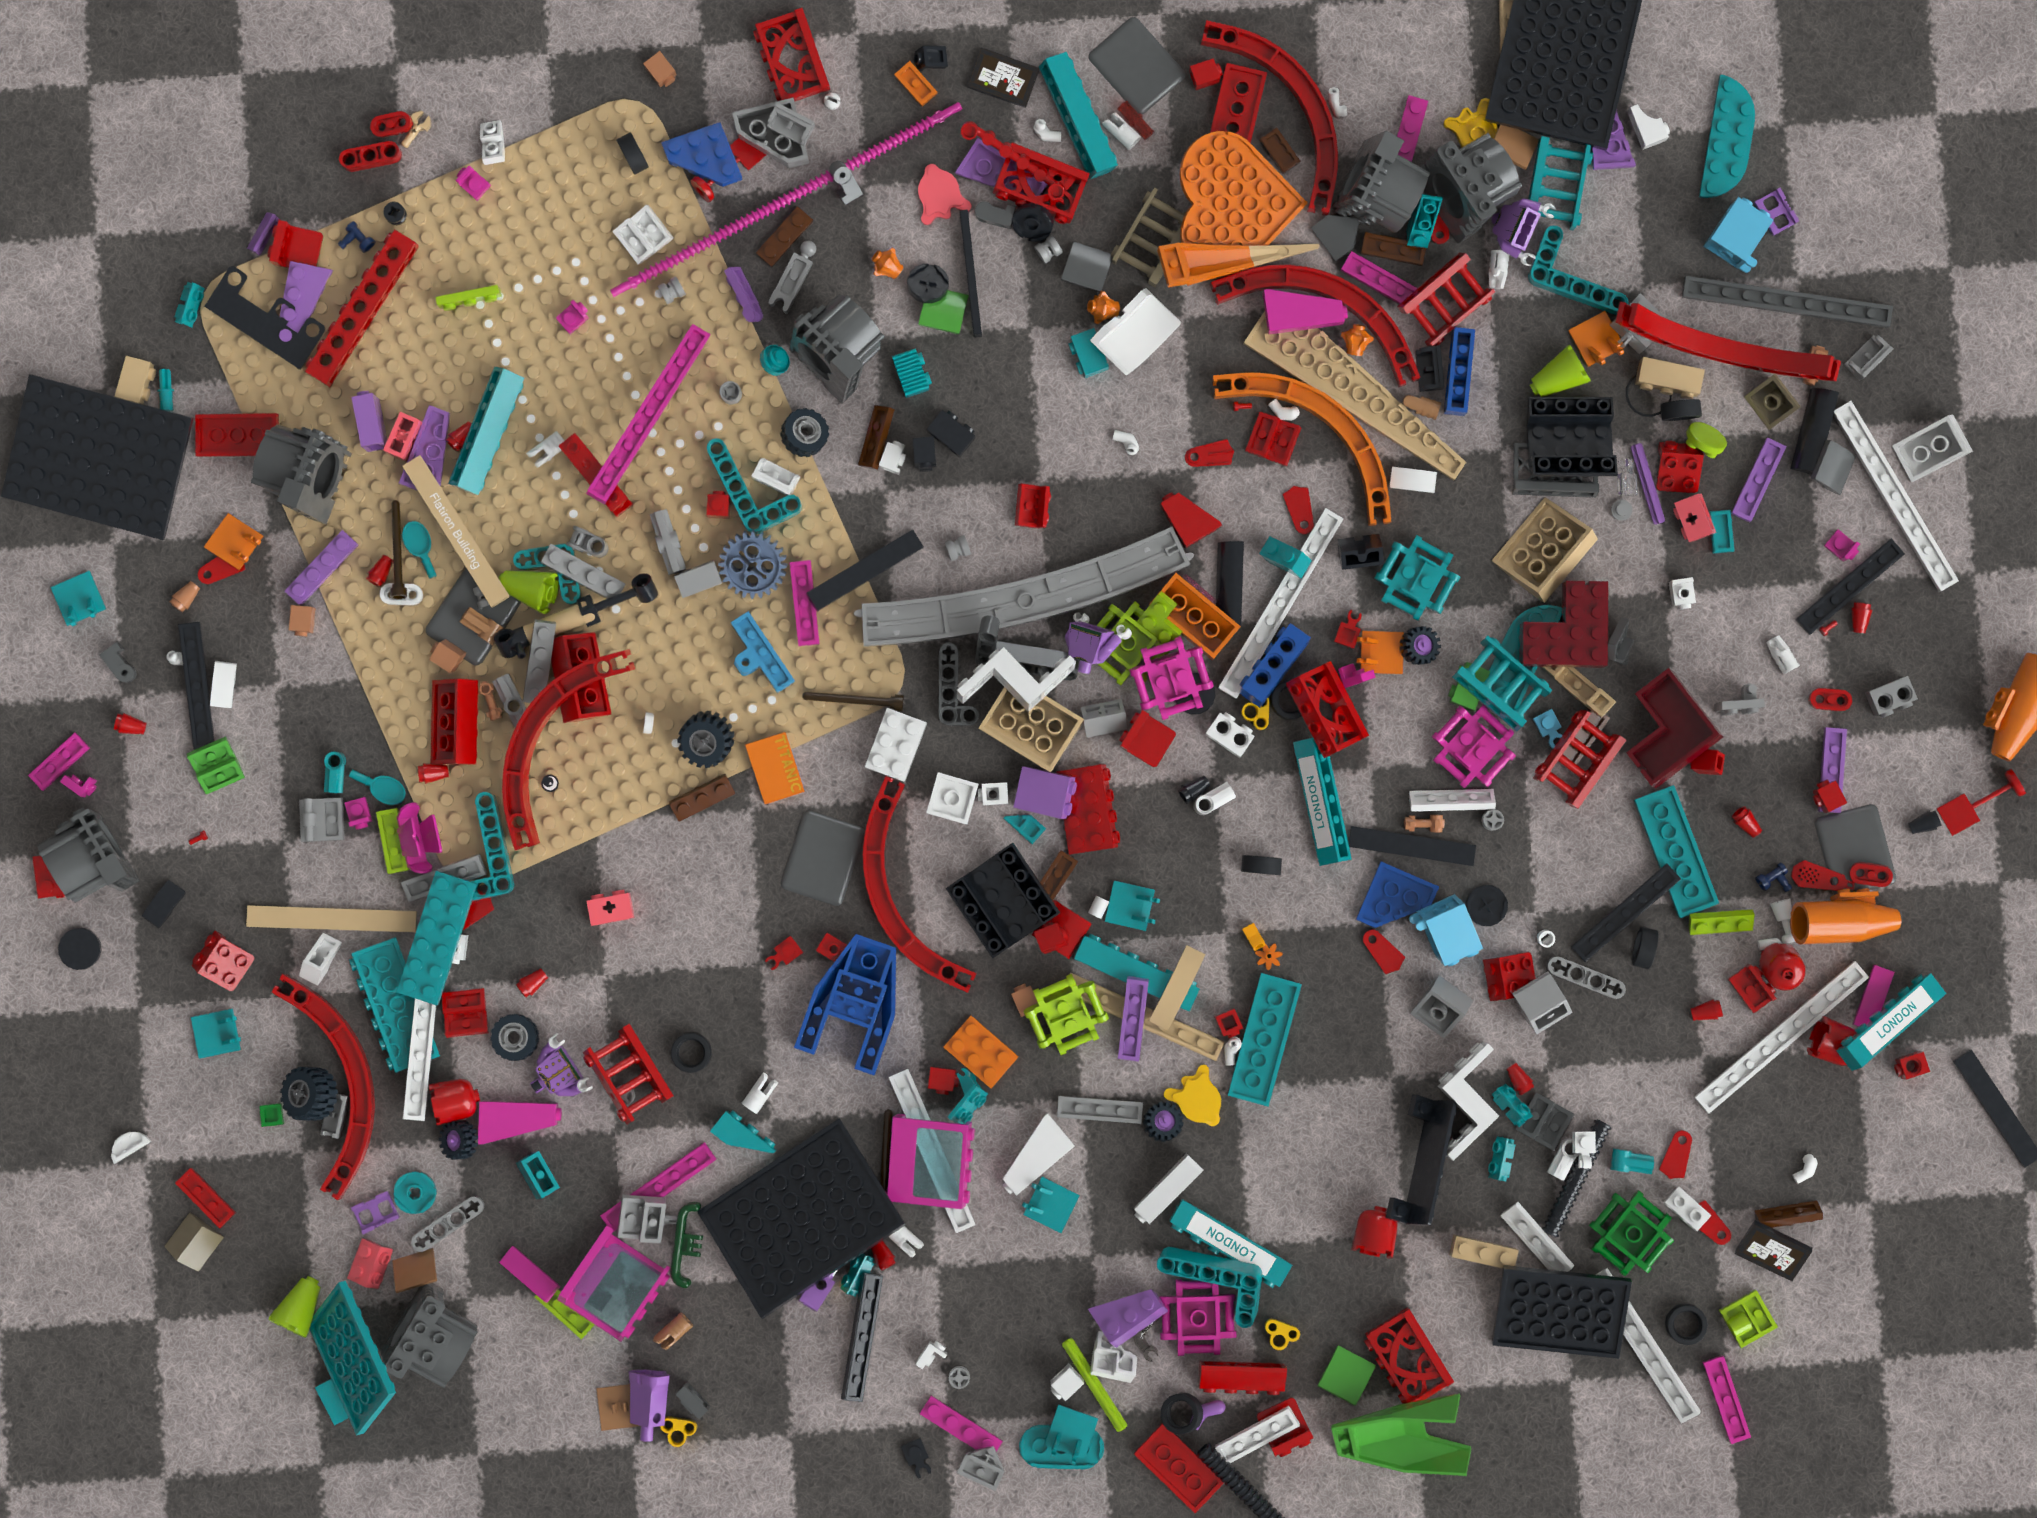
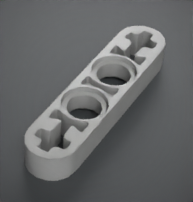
[1547,956,1626,999]
[411,1196,484,1252]

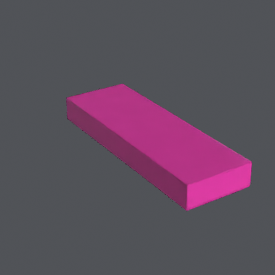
[28,732,90,791]
[1853,965,1895,1027]
[499,1246,560,1303]

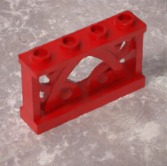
[753,8,830,102]
[992,142,1090,224]
[1286,661,1369,758]
[1364,1307,1454,1404]

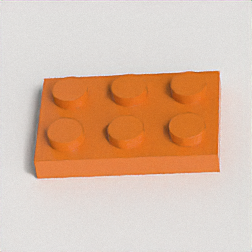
[944,1015,1019,1088]

